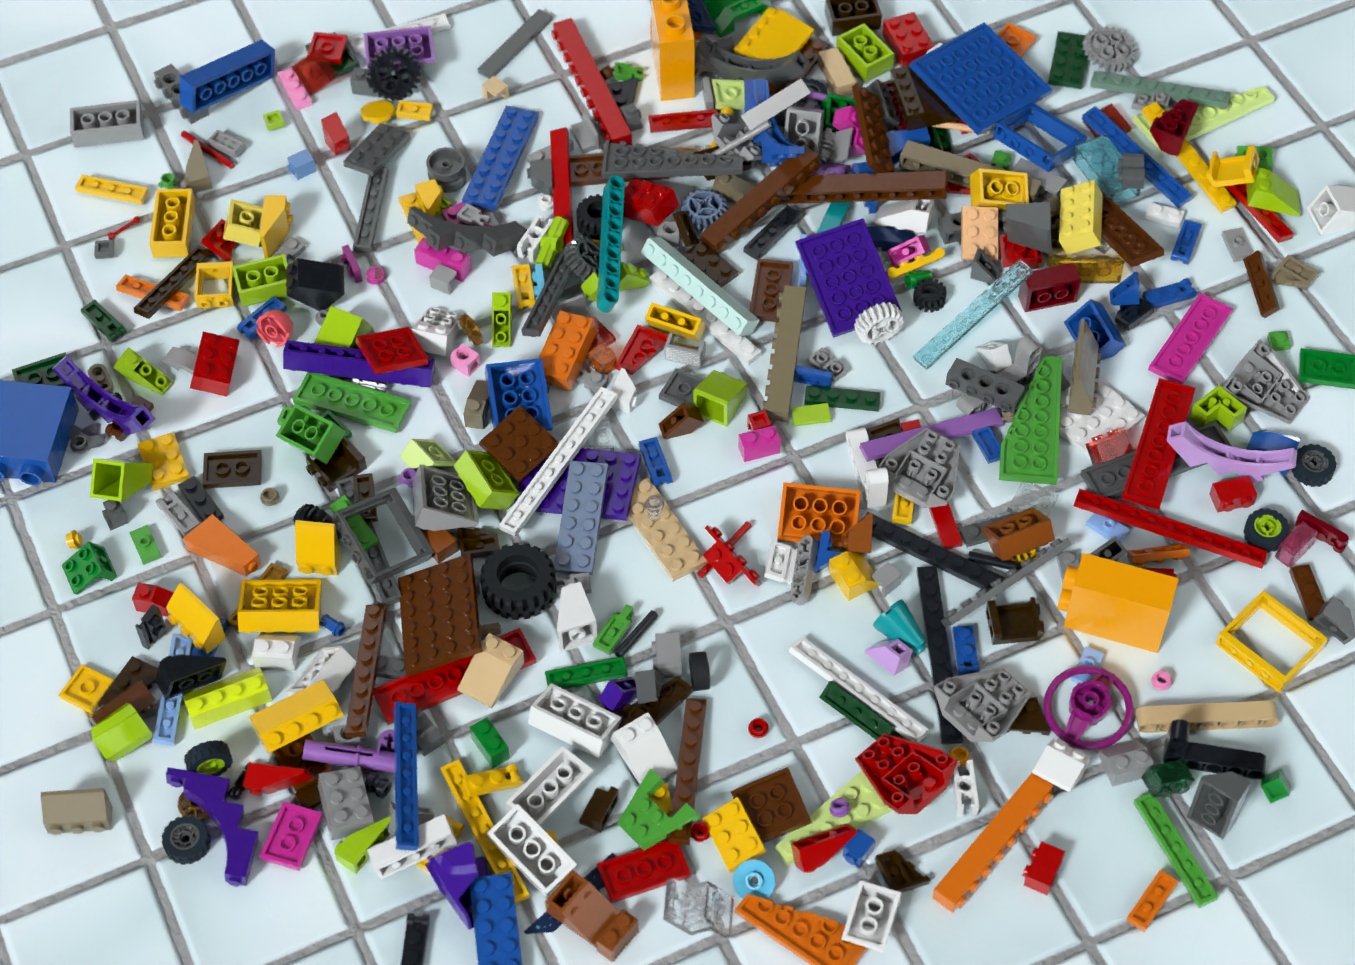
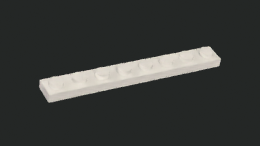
[649,269,762,366]
[789,636,929,743]

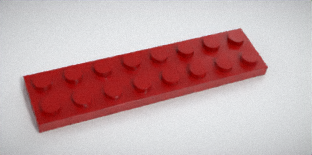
[1122,378,1196,510]
[373,628,537,725]

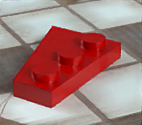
[615,324,668,375]

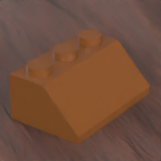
[981,507,1055,561]

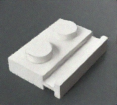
[764,540,798,585]

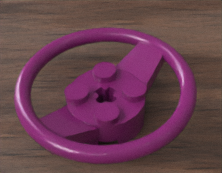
[1043,666,1134,750]

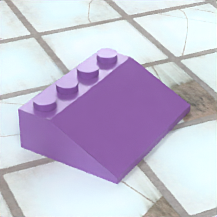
[363,26,435,70]

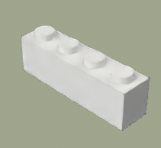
[367,814,458,880]

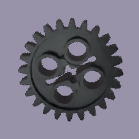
[365,45,422,101]

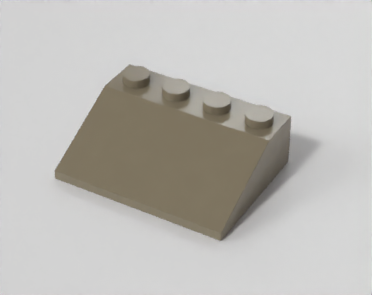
[1068,319,1101,415]

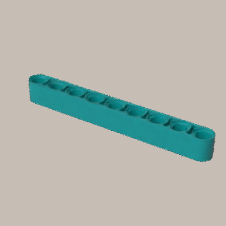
[597,175,625,313]

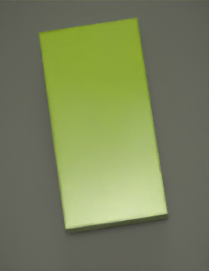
[791,403,831,426]

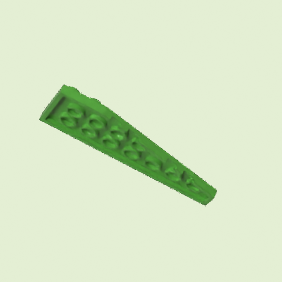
[999,356,1062,485]

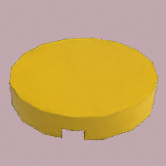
[361,100,395,124]

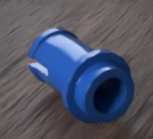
[320,614,346,636]

